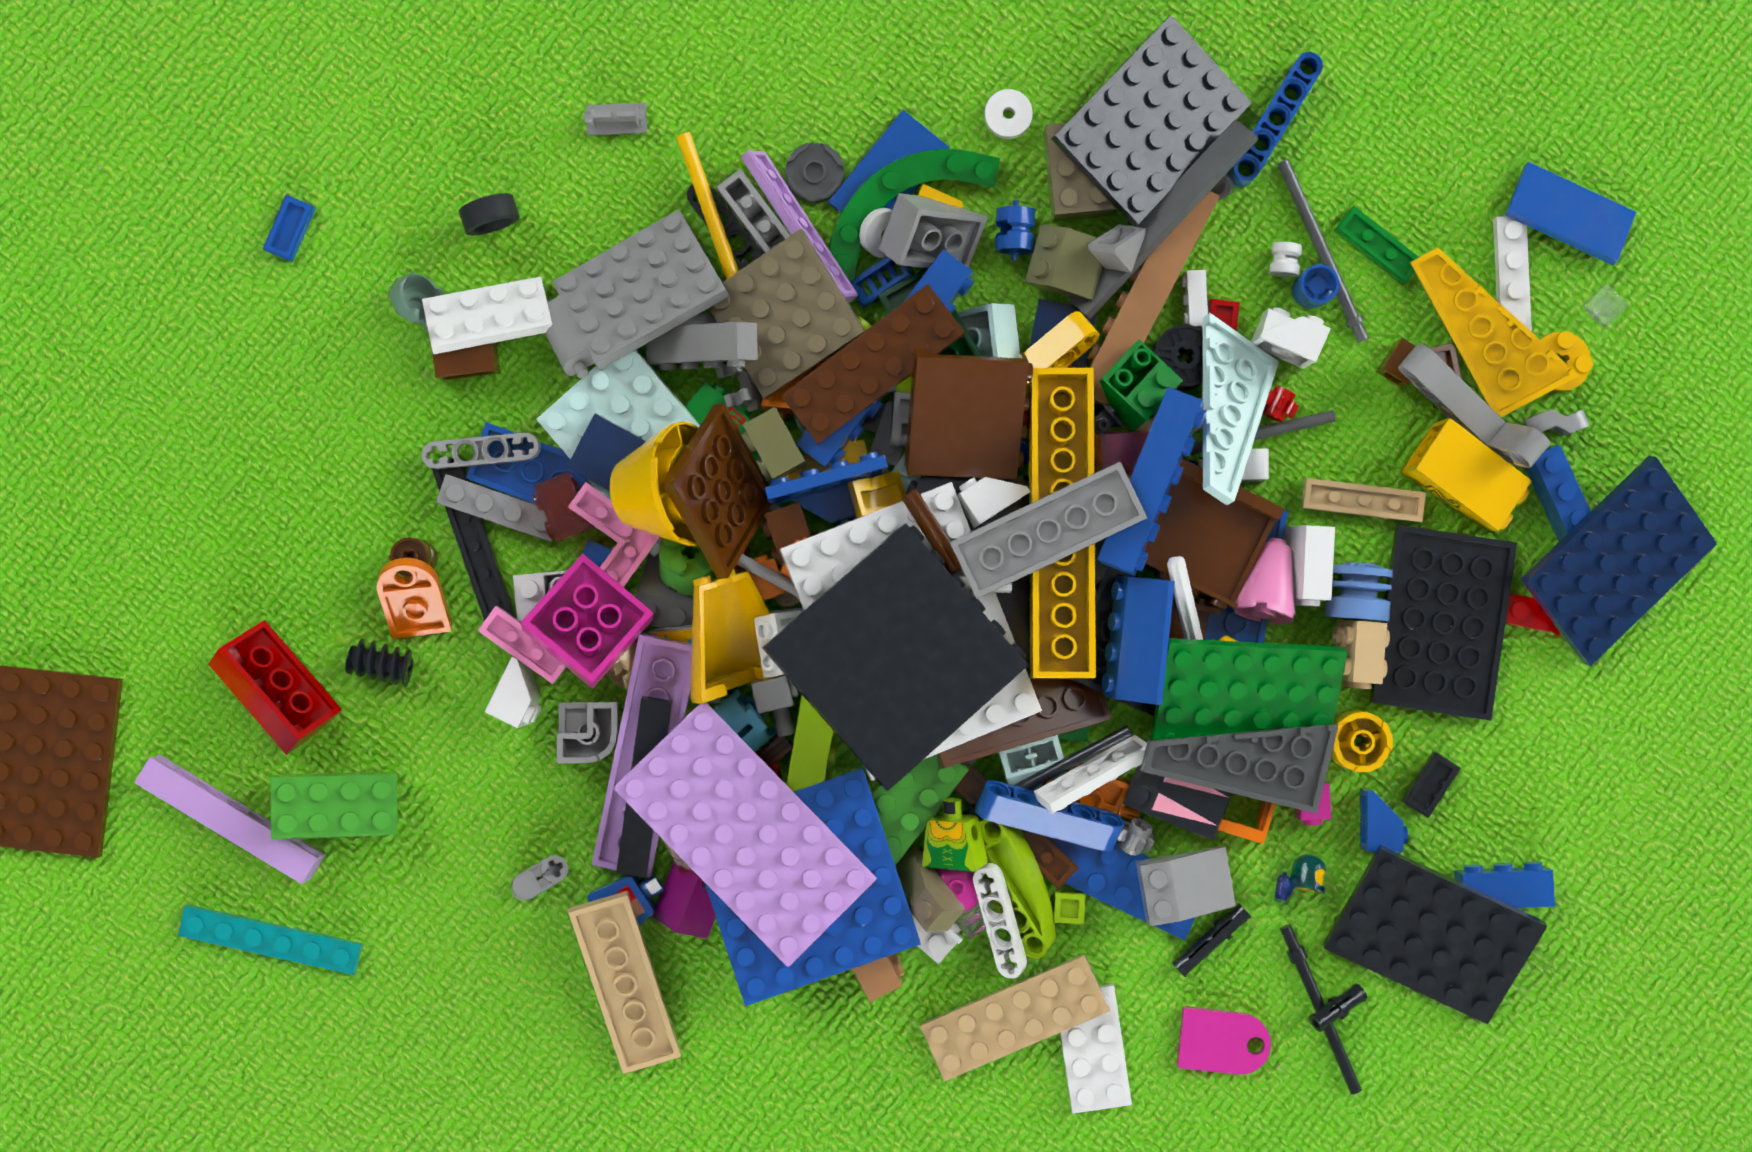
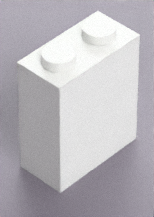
[1283,525,1335,606]

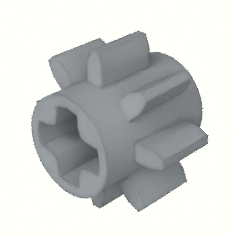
[1117,818,1155,856]

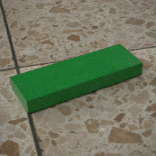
[1333,206,1419,286]

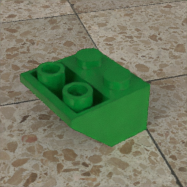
[1100,339,1183,432]

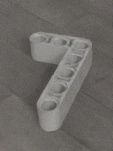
[1398,343,1551,468]

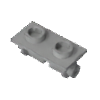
[584,103,647,135]

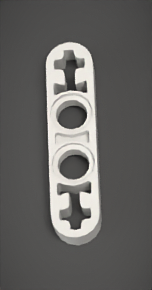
[973,863,1027,979]

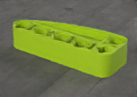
[980,818,1056,959]

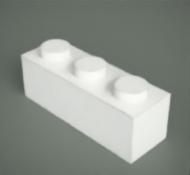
[1181,270,1208,328]

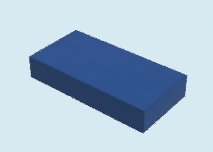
[263,195,316,262]

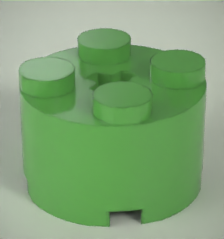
[658,538,717,595]

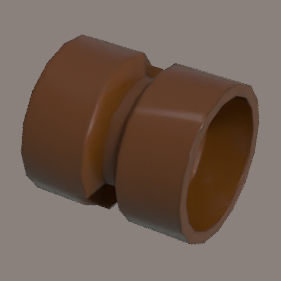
[389,537,438,577]

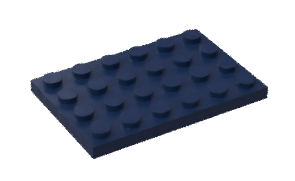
[1520,455,1717,666]

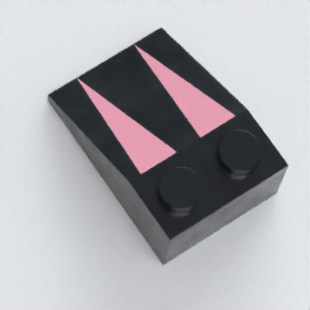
[1123,764,1233,840]

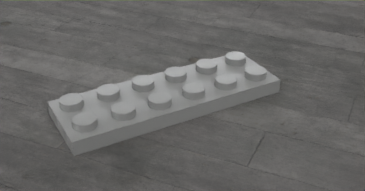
[950,462,1147,599]

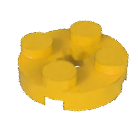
[1540,331,1593,392]

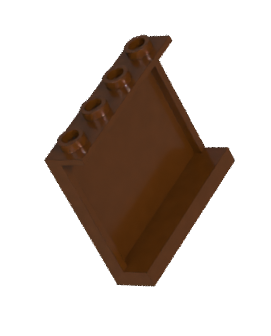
[904,348,1033,479]
[1143,459,1284,611]

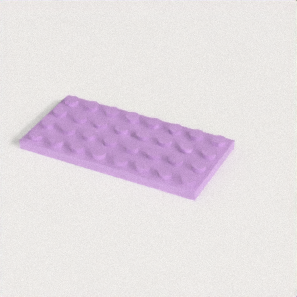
[613,703,877,967]

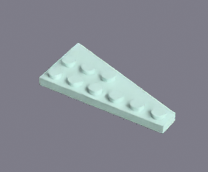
[1203,313,1279,505]

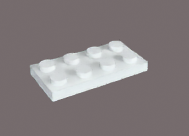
[422,277,552,354]
[1060,984,1132,1114]

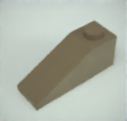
[895,843,965,932]

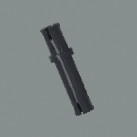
[1172,903,1251,977]

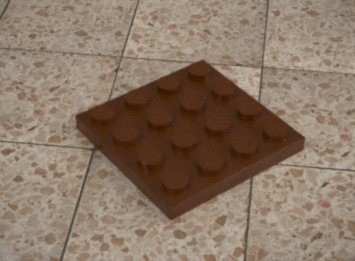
[662,403,771,579]

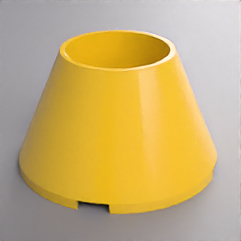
[610,422,698,546]

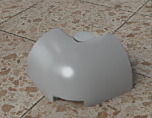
[557,702,618,763]

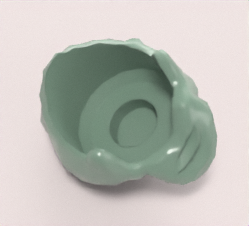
[389,272,444,331]

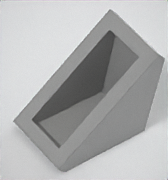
[1088,224,1146,273]

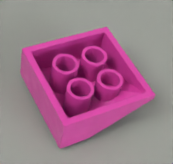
[521,554,654,689]

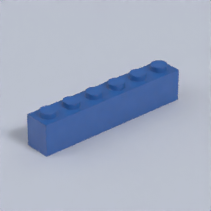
[1097,387,1207,576]

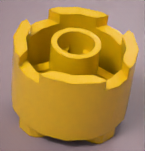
[1331,710,1393,772]

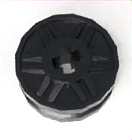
[1152,325,1203,391]

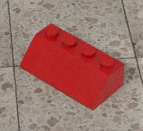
[208,620,342,755]

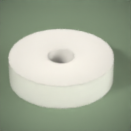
[984,89,1033,139]
[859,208,892,258]

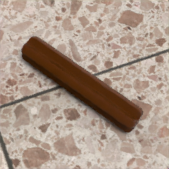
[902,489,962,574]

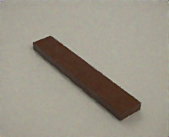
[954,764,1079,890]

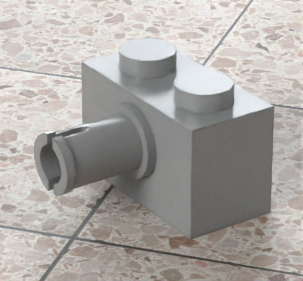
[751,675,799,737]

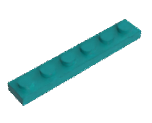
[178,905,363,975]

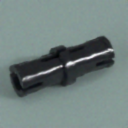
[1309,983,1367,1032]

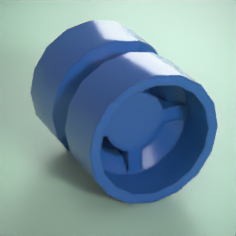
[1292,264,1340,309]

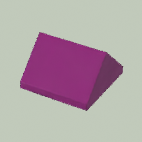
[652,861,716,939]

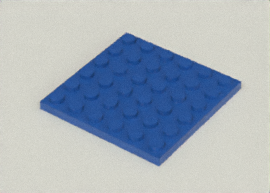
[705,768,921,1006]

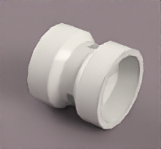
[1269,242,1302,277]

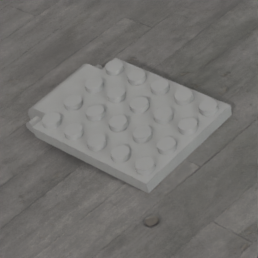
[545,209,729,378]

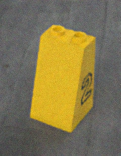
[1401,418,1532,532]

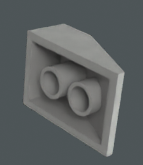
[879,193,988,268]
[1136,846,1236,926]

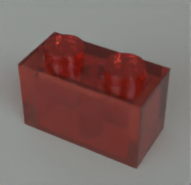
[533,472,595,542]

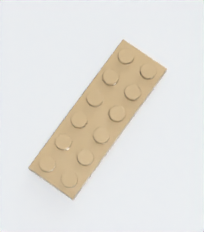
[568,891,681,1074]
[920,954,1110,1081]

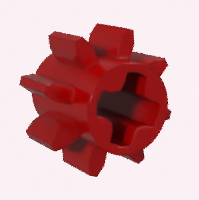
[1262,386,1299,423]

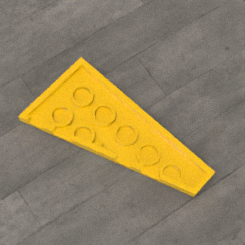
[1410,247,1580,417]

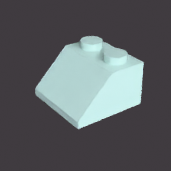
[957,303,1020,358]

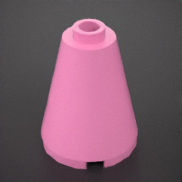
[1234,538,1295,625]

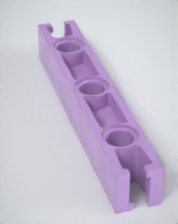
[134,755,325,884]

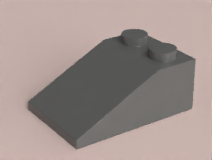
[635,552,693,628]

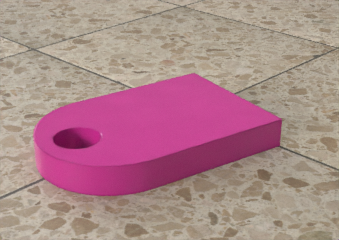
[1176,1006,1271,1075]

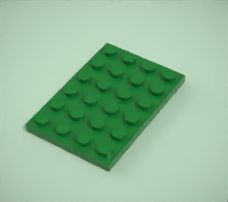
[1150,638,1348,740]

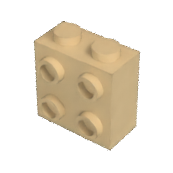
[1332,620,1390,689]

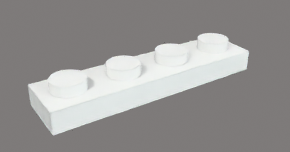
[1493,216,1532,332]
[1034,734,1147,814]

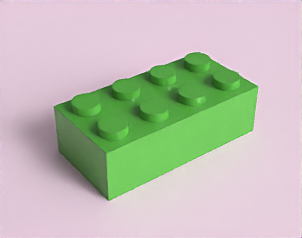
[872,754,969,866]
[270,771,397,839]

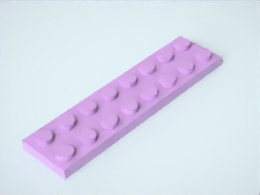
[592,633,692,878]

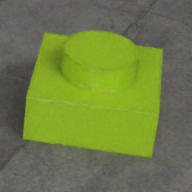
[1053,891,1086,924]

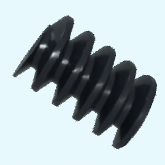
[345,638,413,687]

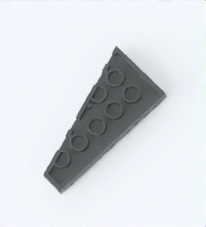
[1140,724,1338,814]

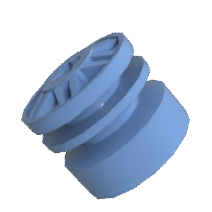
[1324,562,1393,621]

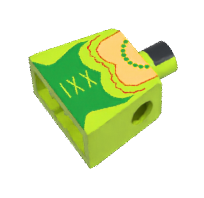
[922,798,988,872]

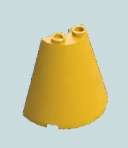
[690,569,782,704]

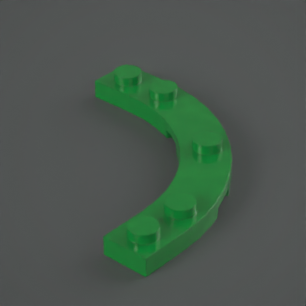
[828,149,1001,281]

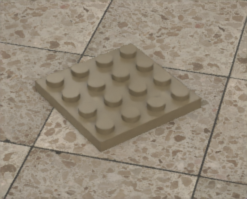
[709,229,865,399]

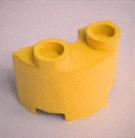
[847,471,906,519]

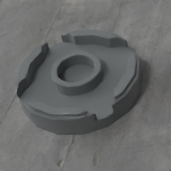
[785,142,844,203]

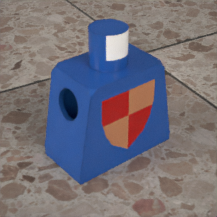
[587,874,664,925]

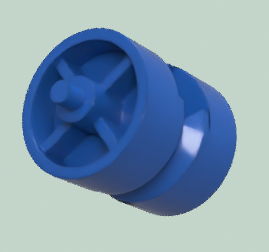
[995,200,1035,261]

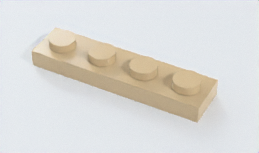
[1301,478,1426,523]

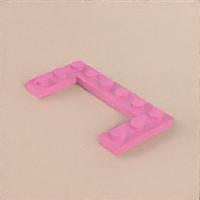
[478,482,660,684]

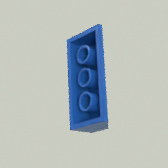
[1102,576,1175,705]

